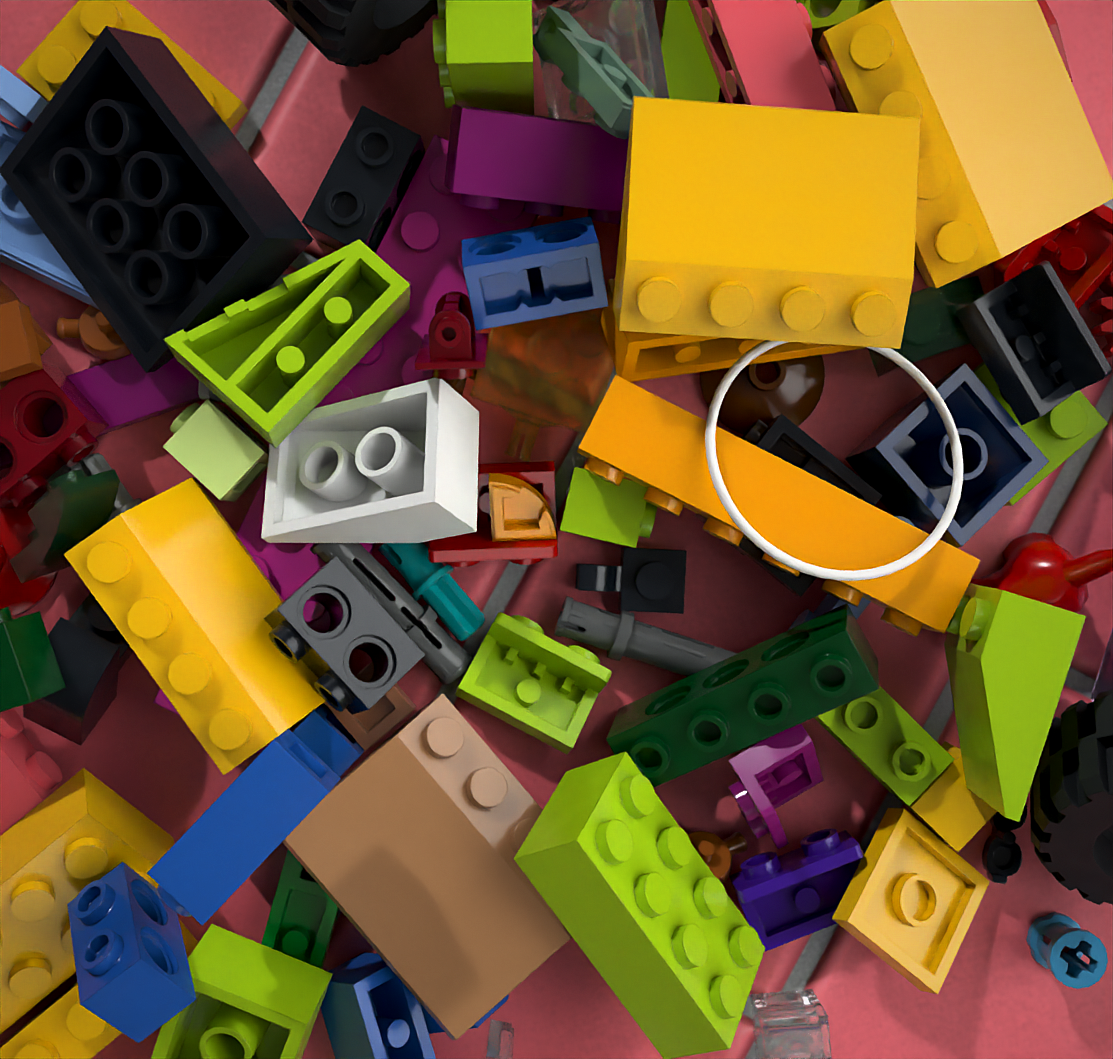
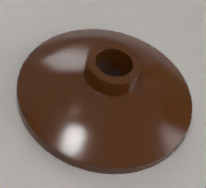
[700,355,825,435]

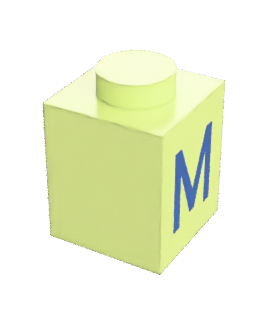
[163,399,269,502]

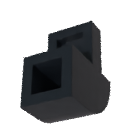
[23,592,133,746]

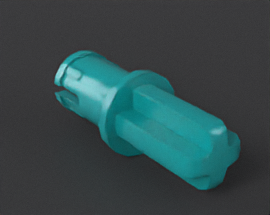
[378,542,485,641]

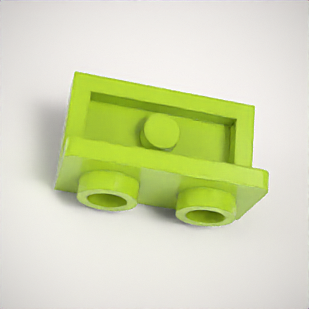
[454,612,612,754]

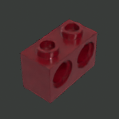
[0,362,109,509]

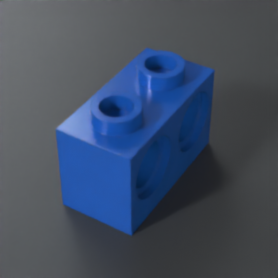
[461,216,609,331]
[67,862,197,1043]

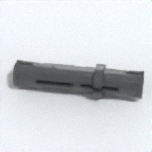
[310,543,473,685]
[554,596,738,677]

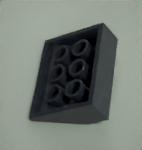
[0,26,314,373]

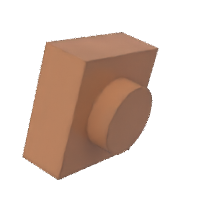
[324,661,416,751]

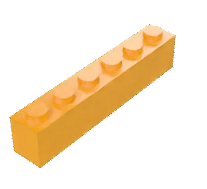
[577,375,981,637]

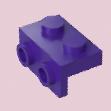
[729,828,864,952]

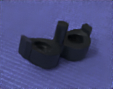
[982,804,1027,884]

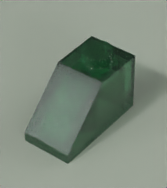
[868,276,984,377]

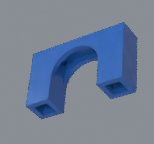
[147,703,364,926]

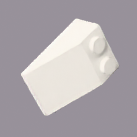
[261,378,479,543]

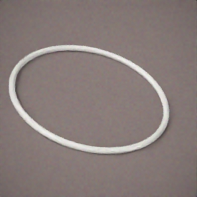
[705,340,964,581]

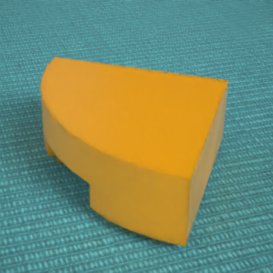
[489,473,556,541]

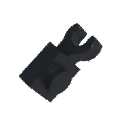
[575,547,687,614]

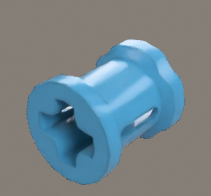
[1026,912,1108,989]

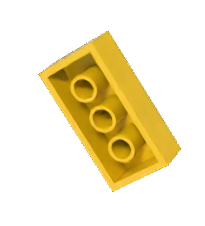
[0,768,175,1034]

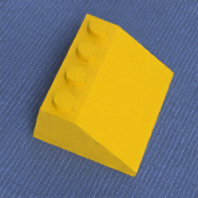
[818,0,1113,289]
[613,96,920,349]

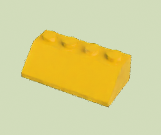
[64,477,325,775]

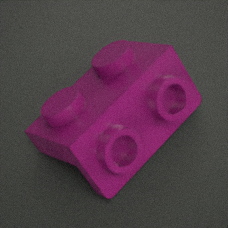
[728,723,824,849]

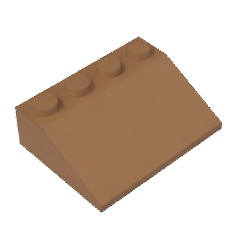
[282,693,572,1040]

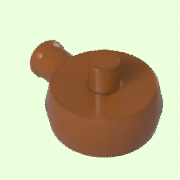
[57,305,131,361]
[688,831,748,884]

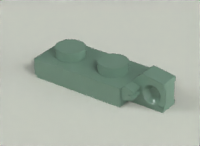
[533,5,655,139]

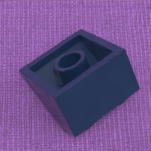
[845,363,1049,548]

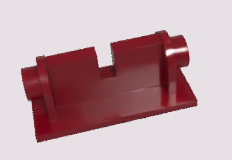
[415,291,489,380]

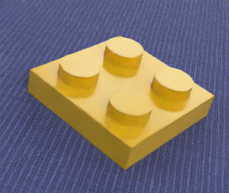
[832,808,990,994]

